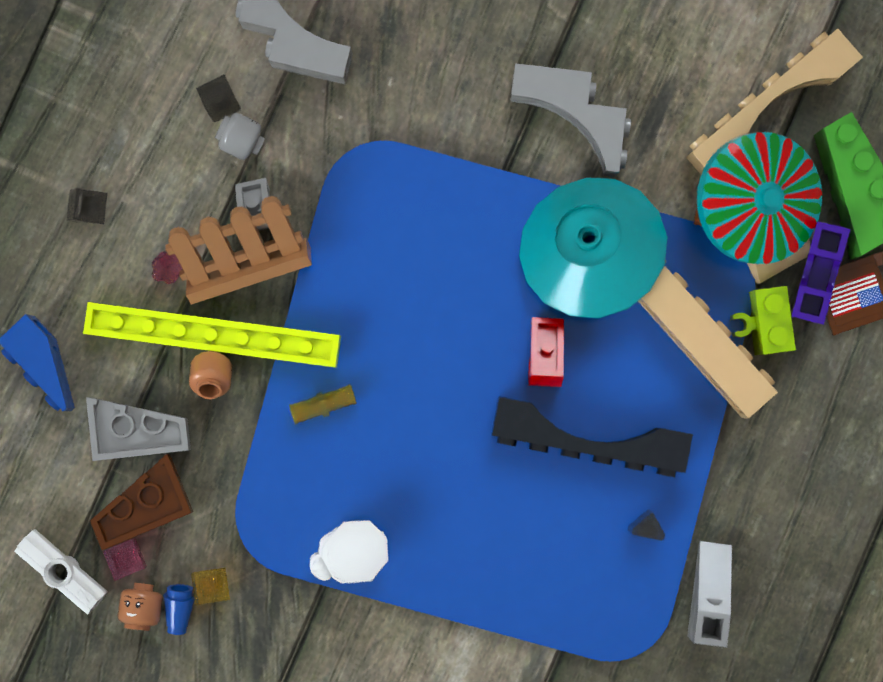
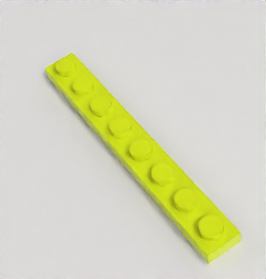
[83,302,341,368]

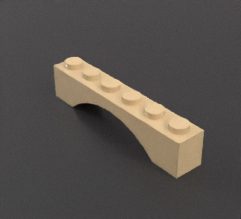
[686,29,863,174]

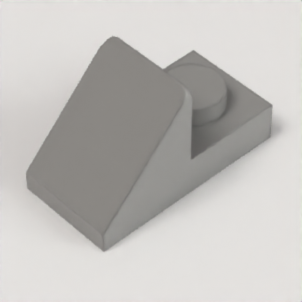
[235,178,270,231]

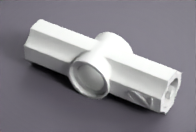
[14,529,108,615]

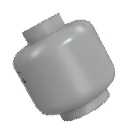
[215,112,265,160]

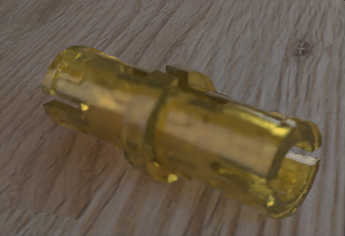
[289,384,357,424]

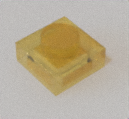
[191,568,230,606]

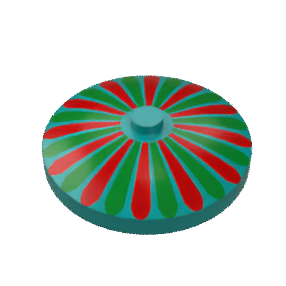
[697,132,822,264]

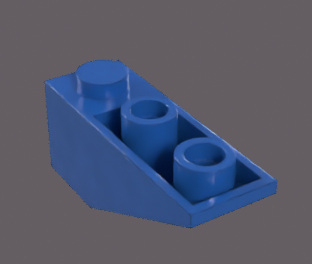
[0,314,75,411]

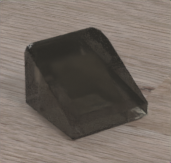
[196,74,241,122]
[67,188,107,225]

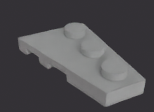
[86,397,191,461]

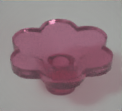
[151,251,183,284]

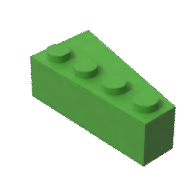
[814,112,883,260]

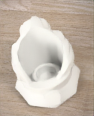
[310,520,388,584]

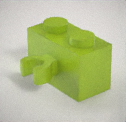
[730,286,796,356]

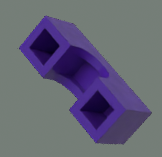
[791,221,850,325]

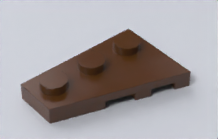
[90,453,193,550]

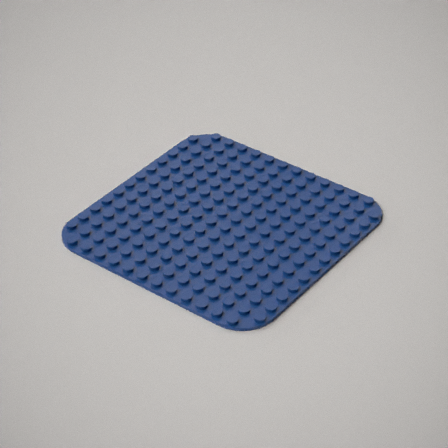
[235,140,756,662]

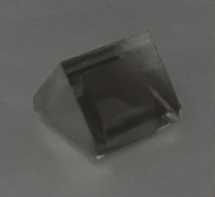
[628,510,665,541]

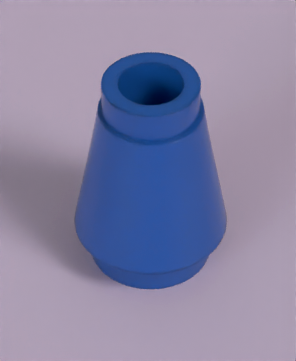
[163,584,196,635]

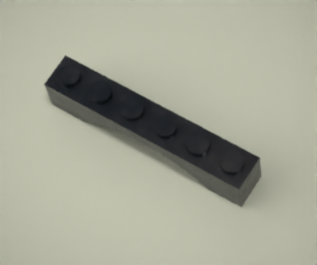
[491,397,693,477]

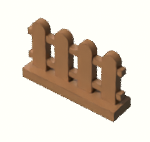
[166,196,312,305]

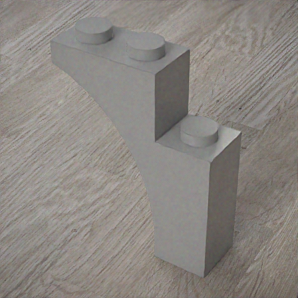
[236,0,353,85]
[510,63,631,177]

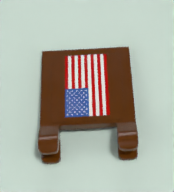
[826,251,883,335]

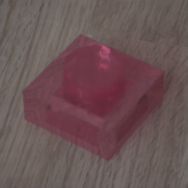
[103,538,147,581]

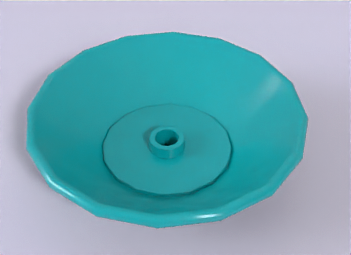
[519,178,668,318]

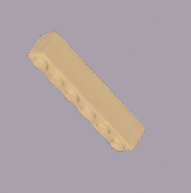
[638,259,778,419]

